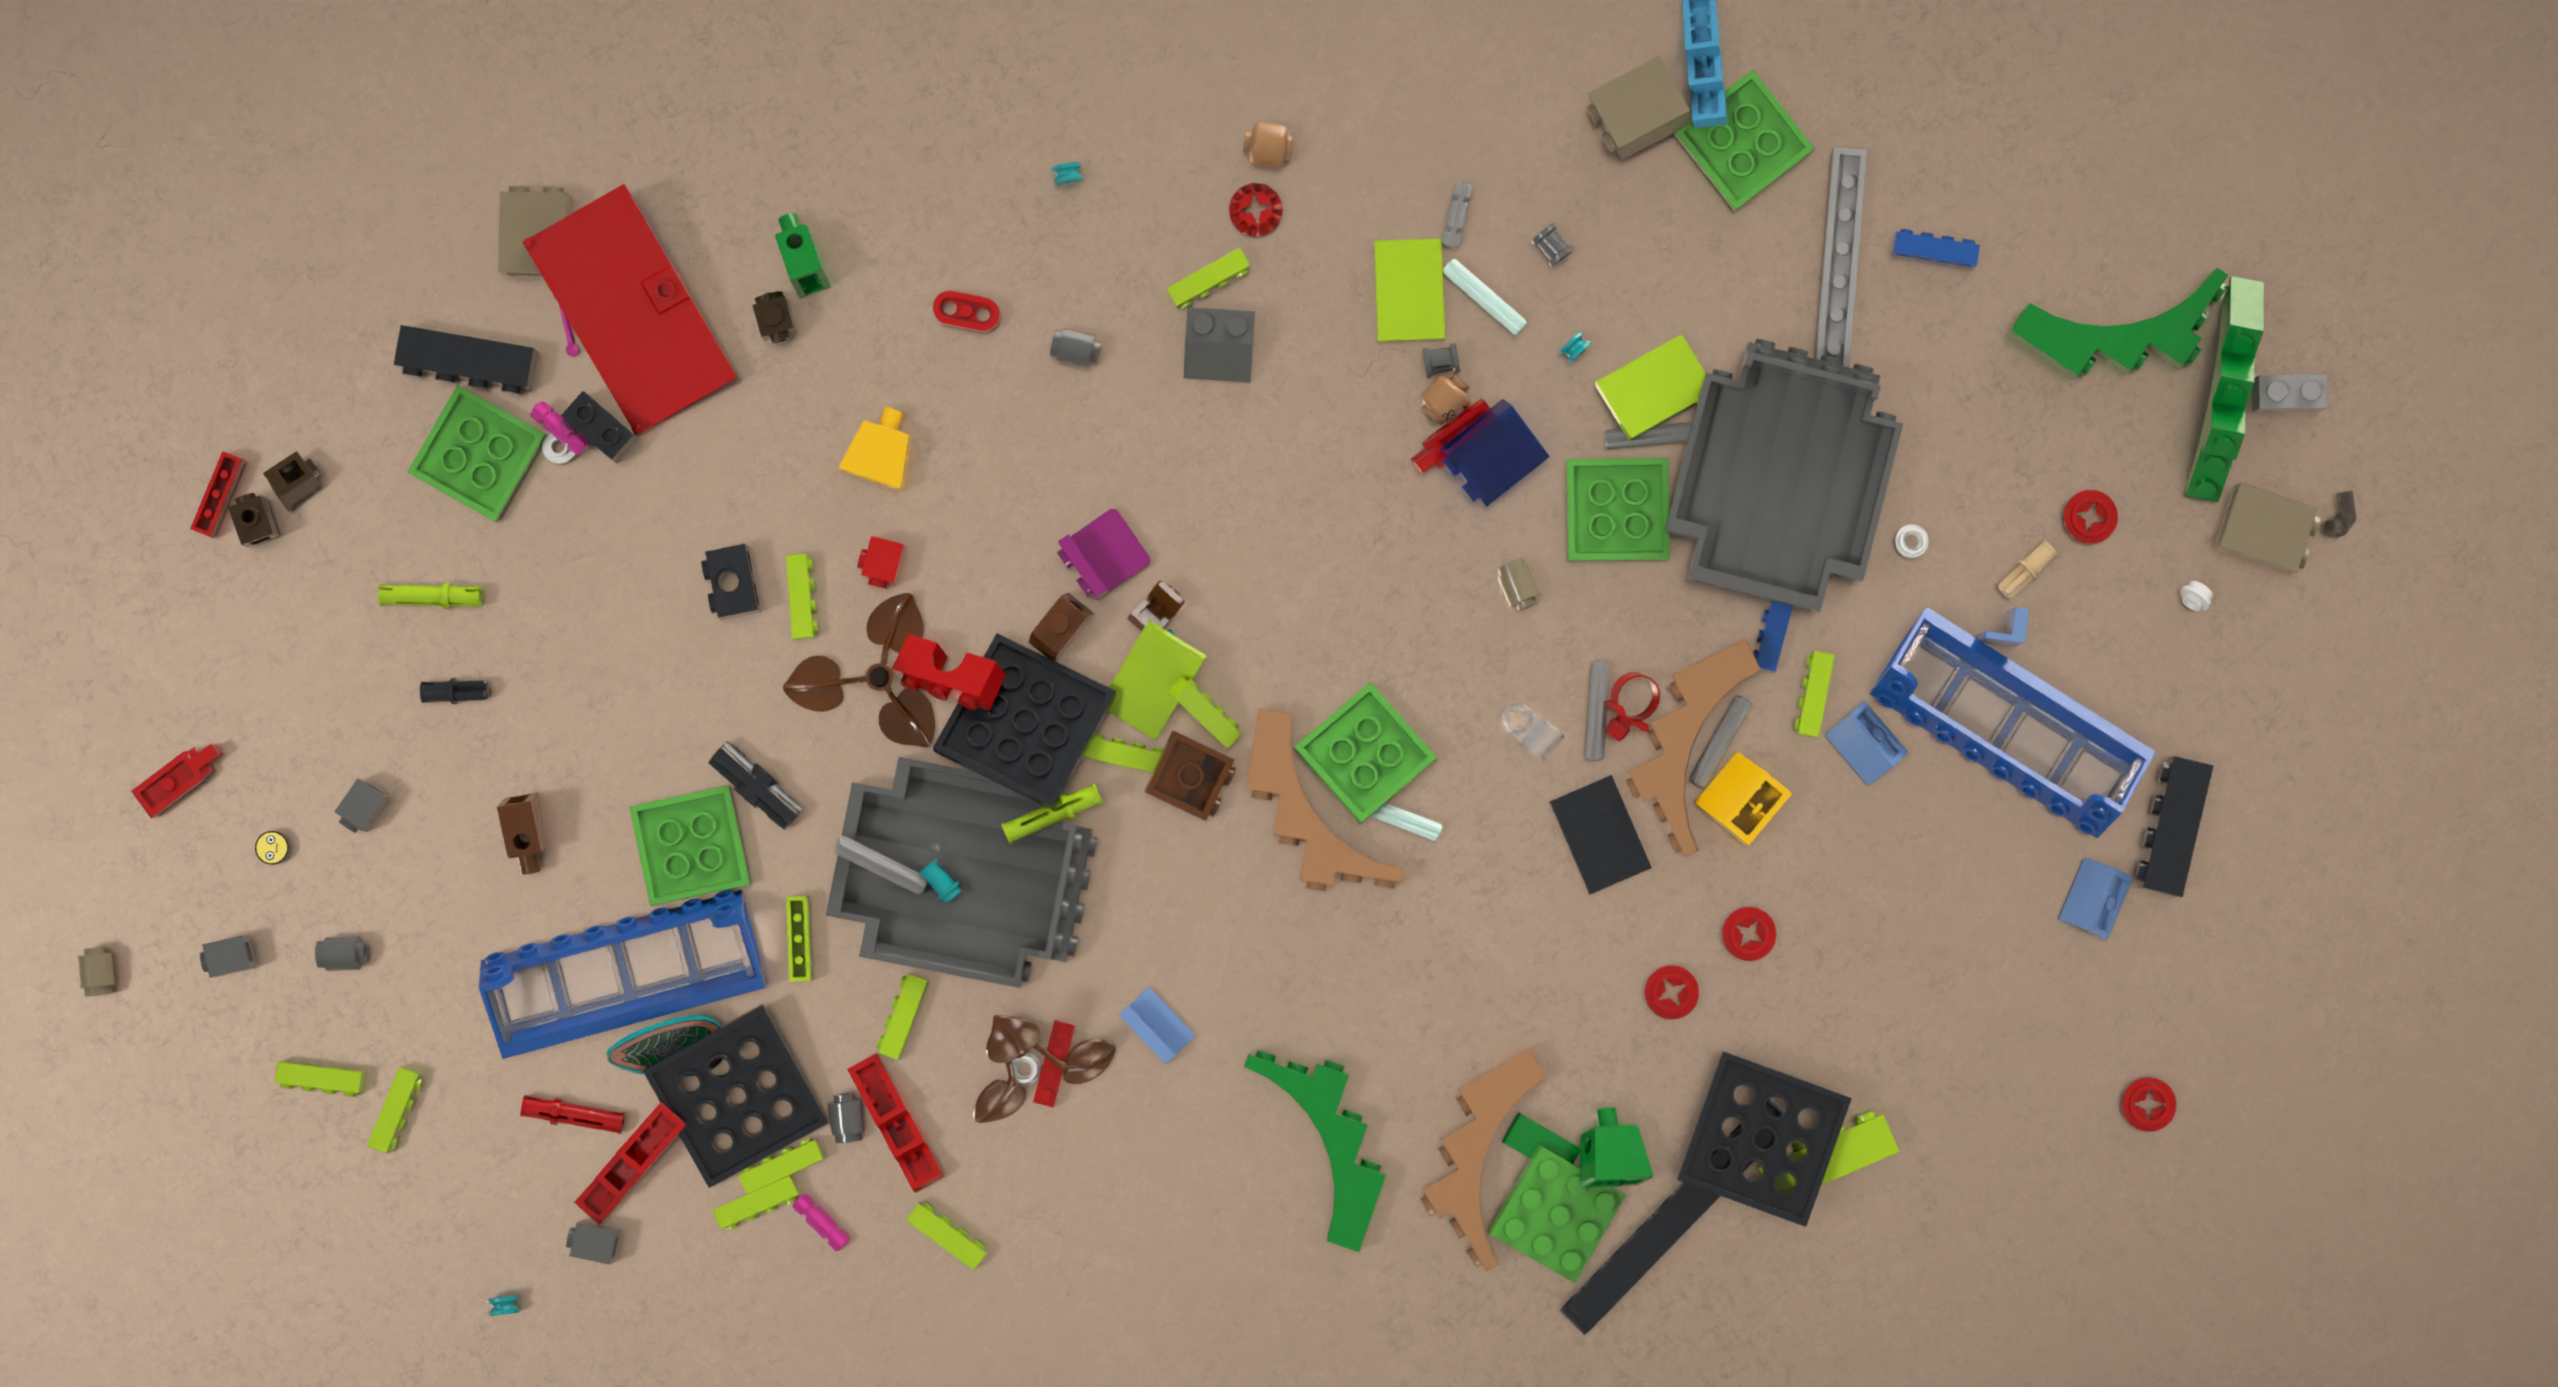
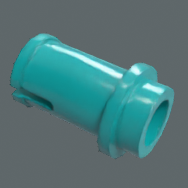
[920,859,961,903]

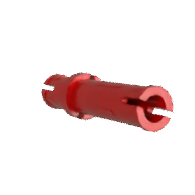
[520,1095,625,1134]

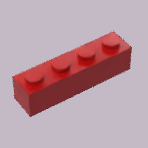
[190,451,246,538]
[1033,1020,1076,1108]

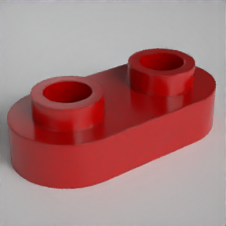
[933,291,1000,332]

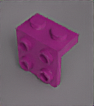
[1057,509,1150,600]

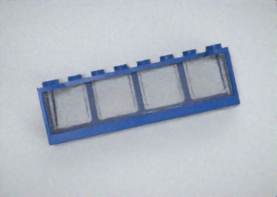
[1869,607,2156,838]
[479,890,765,1059]

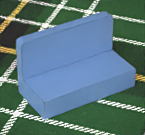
[1976,607,2029,647]
[1826,701,1908,785]
[2059,858,2133,940]
[1119,988,1194,1064]

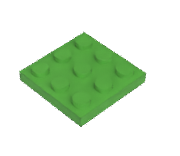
[1673,70,1815,212]
[407,384,547,523]
[1566,458,1670,561]
[1294,682,1437,825]
[629,785,751,906]
[1487,1144,1626,1283]

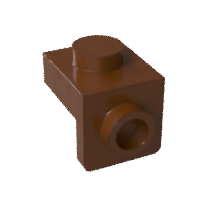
[1127,580,1185,632]

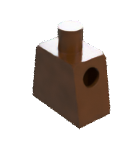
[1028,593,1095,662]
[497,792,546,875]

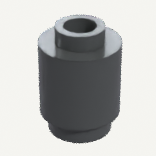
[1050,328,1101,368]
[315,936,368,971]
[827,1093,865,1143]

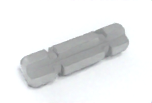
[1442,182,1473,248]

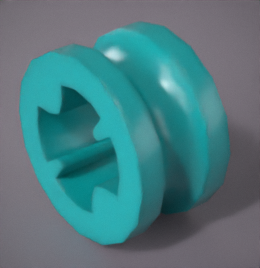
[1051,162,1083,186]
[1559,331,1592,364]
[487,1295,519,1316]

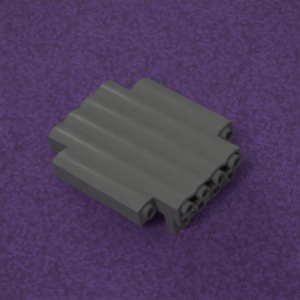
[1664,339,1903,613]
[826,757,1098,988]

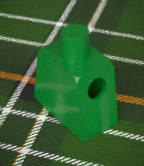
[775,213,831,298]
[1580,1107,1653,1188]

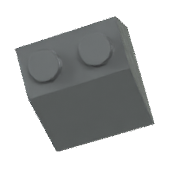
[1184,307,1255,383]

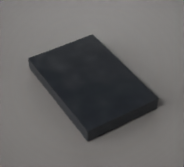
[1549,775,1652,895]

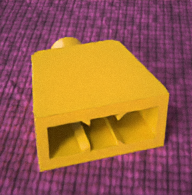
[839,406,911,491]

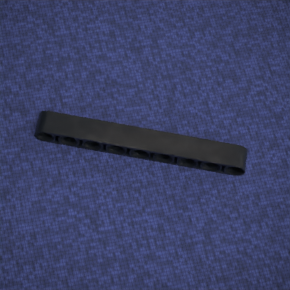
[1560,1097,1785,1335]

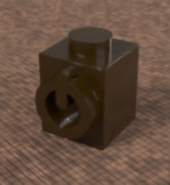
[752,291,798,344]
[228,493,279,547]

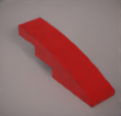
[847,1053,945,1193]
[574,1102,687,1225]

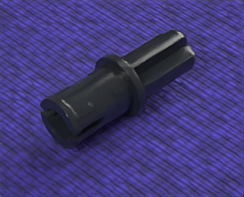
[420,678,489,705]

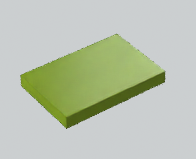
[1374,238,1445,342]
[1595,334,1705,441]
[1108,620,1207,741]

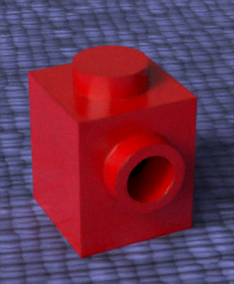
[857,536,906,589]

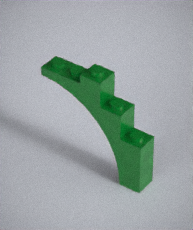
[2007,268,2228,379]
[2186,276,2264,502]
[1244,1050,1386,1252]

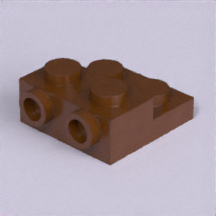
[1144,730,1236,821]

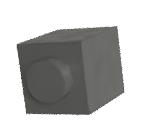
[334,778,391,833]
[200,935,256,978]
[566,1221,621,1265]

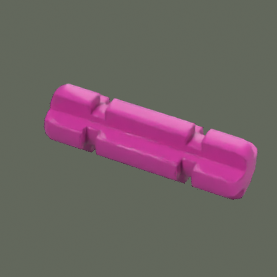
[530,401,590,455]
[792,1194,850,1252]

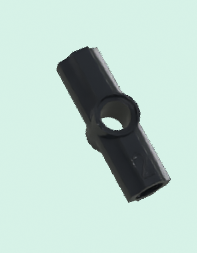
[708,741,804,830]

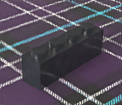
[393,325,538,395]
[2135,756,2214,898]

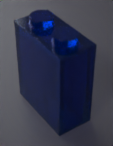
[1440,399,1550,507]

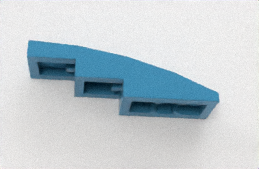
[1682,0,1728,128]

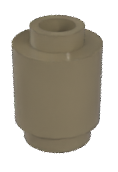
[1497,558,1541,611]
[77,947,115,997]

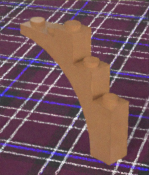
[1626,639,1761,857]
[1246,709,1405,891]
[1420,1048,1546,1272]

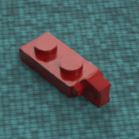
[1411,398,1502,473]
[131,743,223,818]

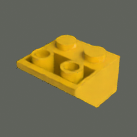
[1694,751,1792,846]

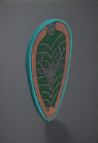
[606,1015,723,1076]

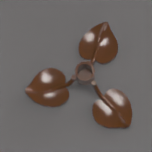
[783,593,935,747]
[973,1015,1116,1123]

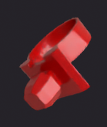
[1604,672,1660,742]

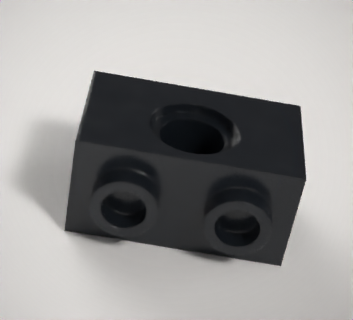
[561,391,639,464]
[701,544,761,620]

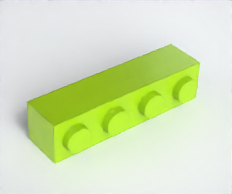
[1167,247,1250,309]
[786,553,818,640]
[1794,651,1835,738]
[1167,676,1242,749]
[1083,734,1163,773]
[786,896,812,982]
[876,973,929,1060]
[274,1061,365,1097]
[367,1066,423,1154]
[738,1138,825,1195]
[712,1175,800,1231]
[906,1202,987,1270]

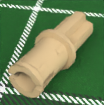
[1997,540,2059,599]

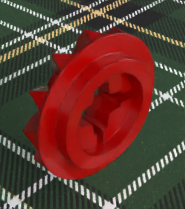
[1229,183,1283,237]
[2064,490,2118,544]
[1722,907,1777,961]
[1644,965,1699,1020]
[2121,1077,2177,1132]

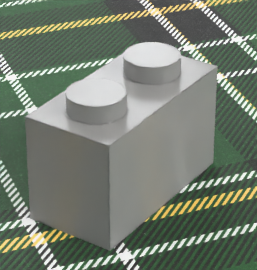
[2252,374,2327,413]

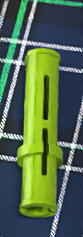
[378,582,483,609]
[1001,783,1103,844]

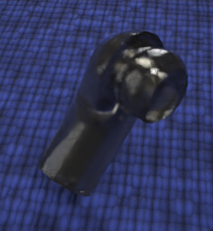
[2323,491,2356,538]

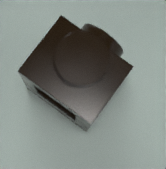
[263,451,321,511]

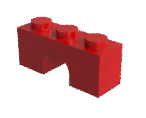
[892,634,1006,711]

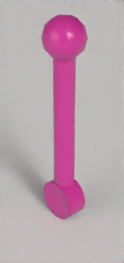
[553,295,580,357]

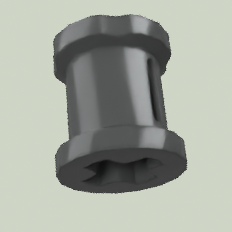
[1531,223,1575,268]
[1422,343,1460,377]

